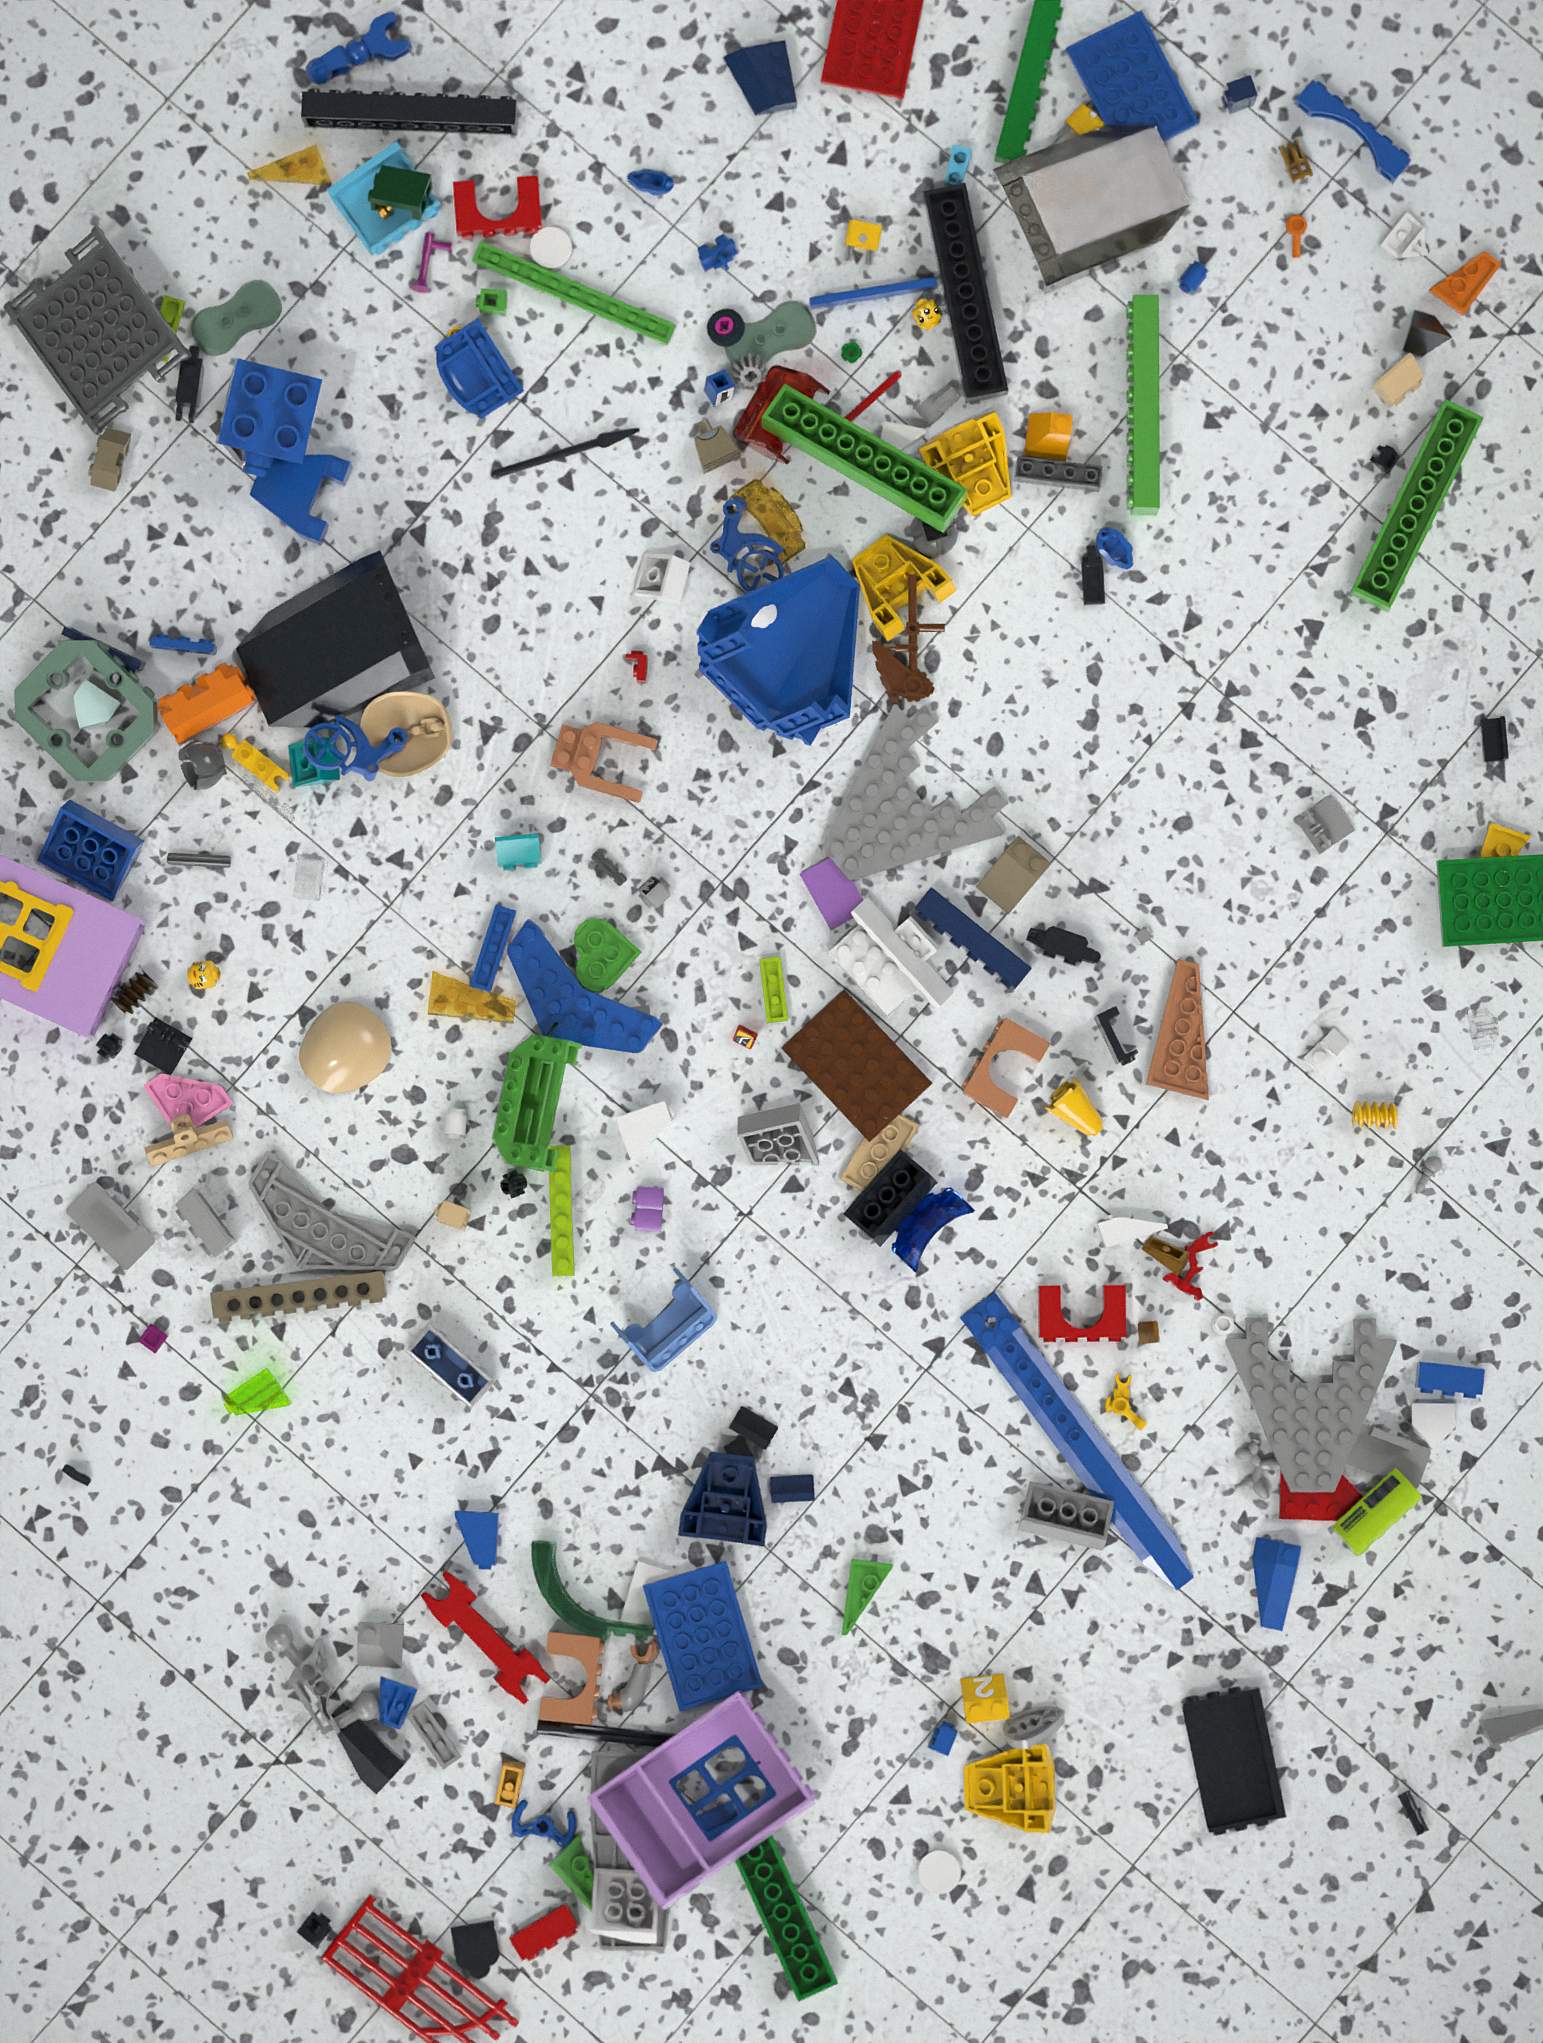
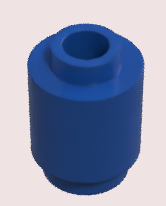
[1177,261,1208,294]

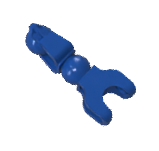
[306,12,413,85]

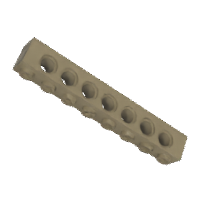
[210,1271,387,1322]

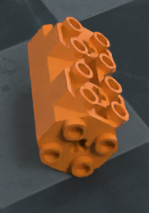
[157,662,256,746]

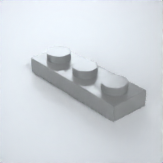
[406,1703,462,1770]

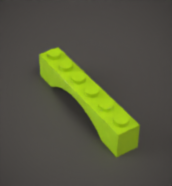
[548,1145,575,1277]

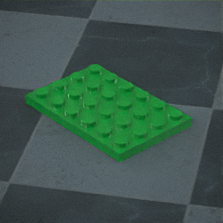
[1436,854,1543,947]

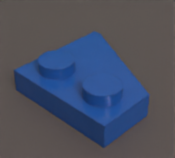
[379,1676,417,1730]

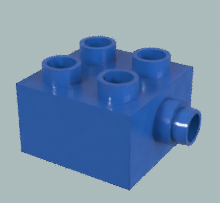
[216,358,322,478]

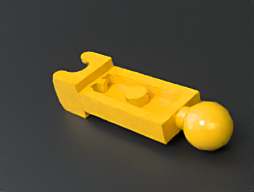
[221,733,291,793]

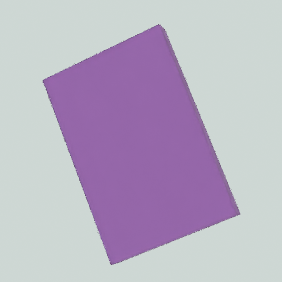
[800,858,863,930]

